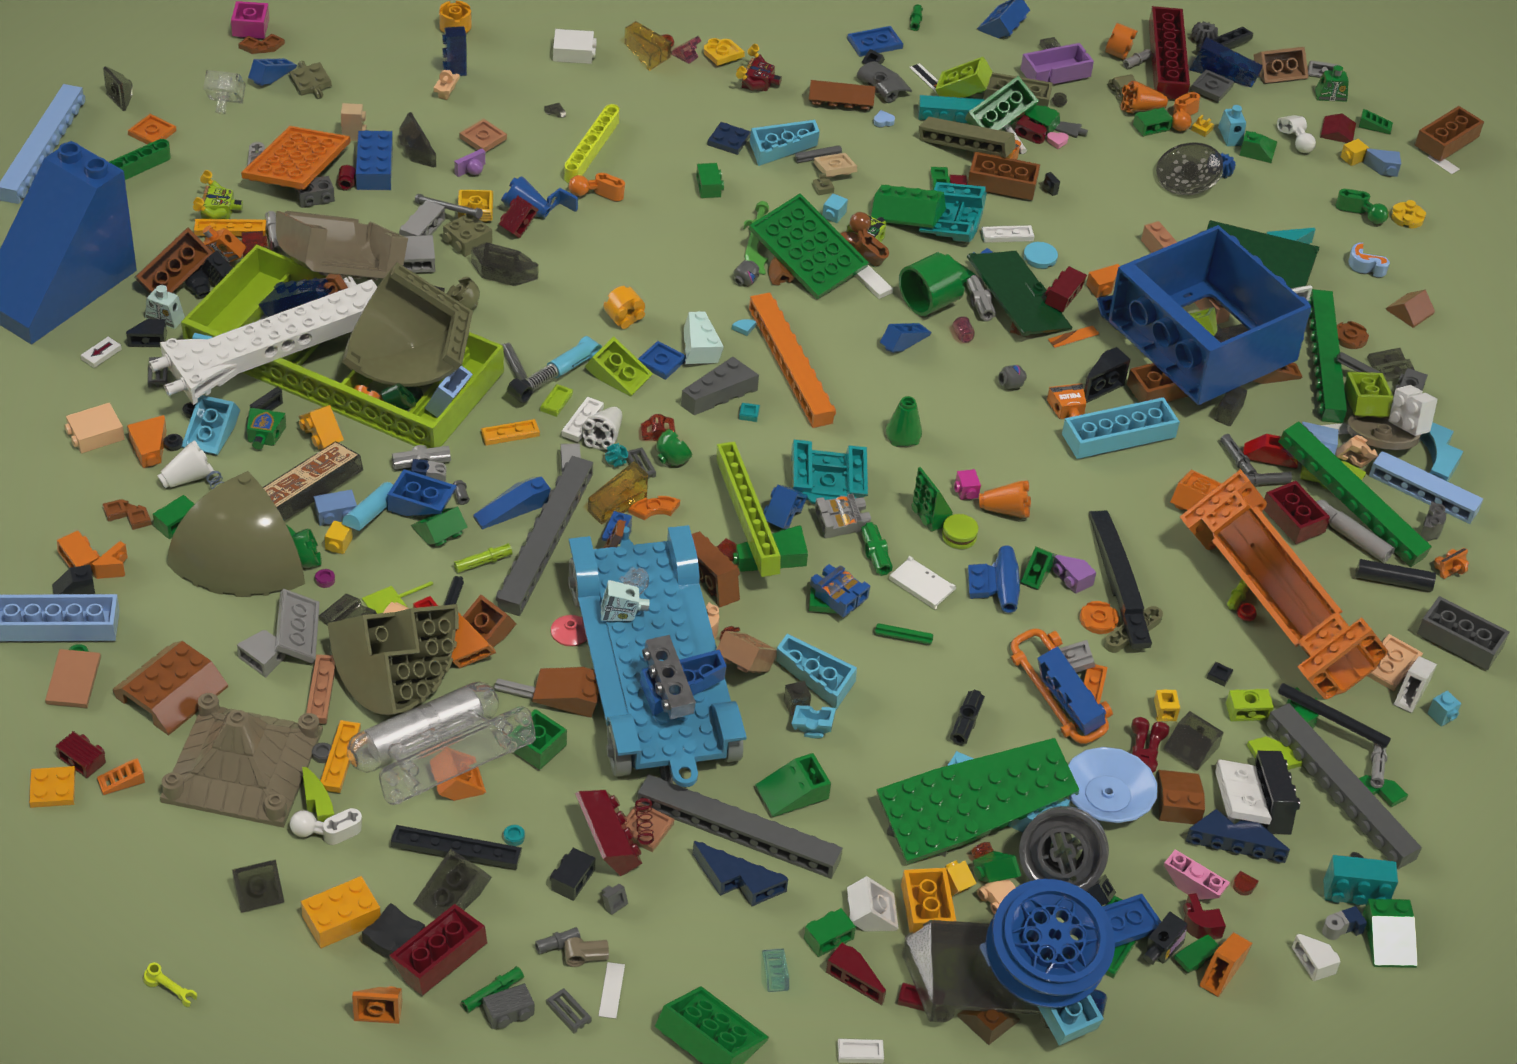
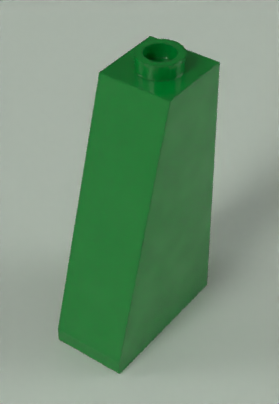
[733,525,808,572]

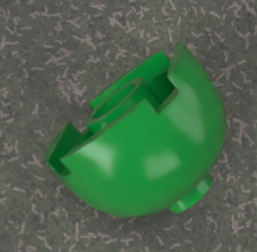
[656,429,692,466]
[292,528,322,568]

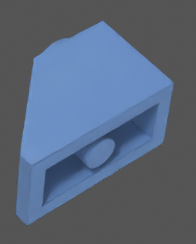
[1363,149,1401,177]

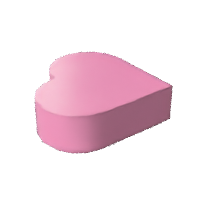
[1047,132,1068,149]

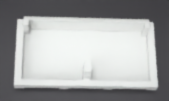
[1215,759,1272,824]

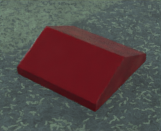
[1320,113,1356,143]

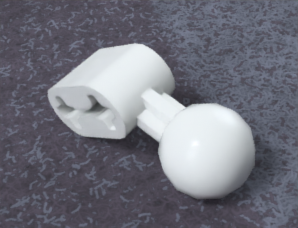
[1277,115,1316,153]
[290,808,362,845]

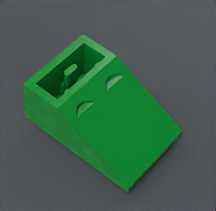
[911,467,953,532]
[755,753,831,817]

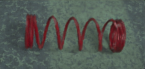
[635,798,654,845]

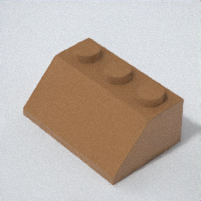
[1253,47,1309,83]

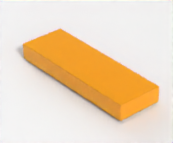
[481,419,540,446]

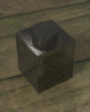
[784,681,811,716]

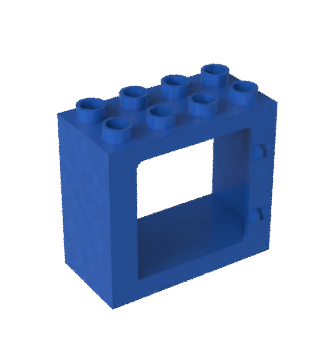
[1109,225,1311,405]

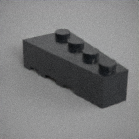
[1254,750,1300,835]

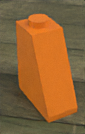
[127,415,167,468]
[451,612,496,668]
[1199,932,1253,997]

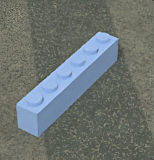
[1369,451,1483,524]

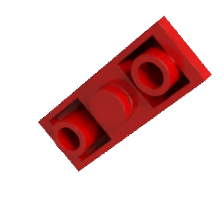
[1243,434,1298,468]

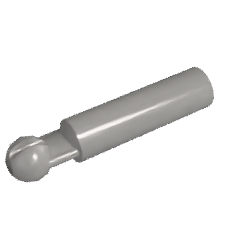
[1316,500,1395,563]

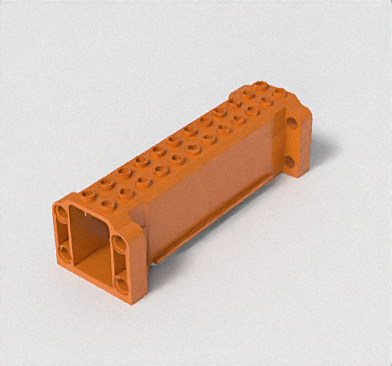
[1180,469,1388,699]

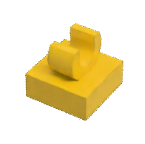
[1191,115,1214,137]

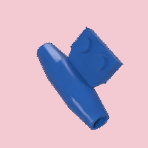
[968,545,1020,613]

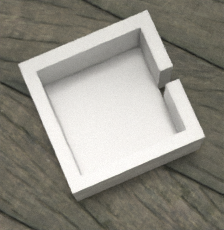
[1389,385,1438,436]

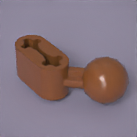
[849,212,889,266]

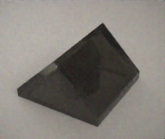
[232,859,284,913]

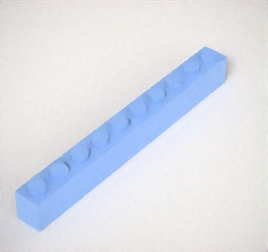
[0,84,85,204]

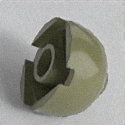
[446,277,480,310]

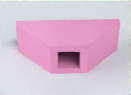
[1164,849,1230,900]

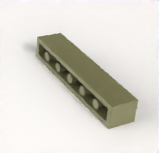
[919,117,1016,157]

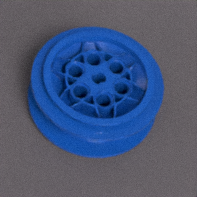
[986,879,1115,1008]

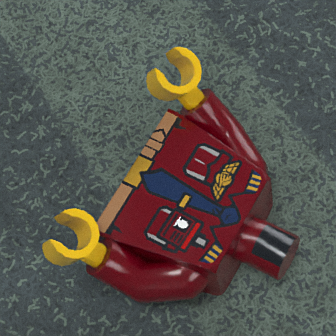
[736,43,782,91]

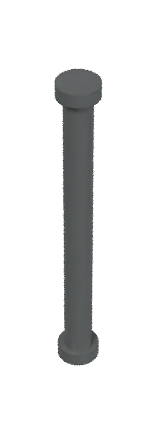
[415,194,483,219]

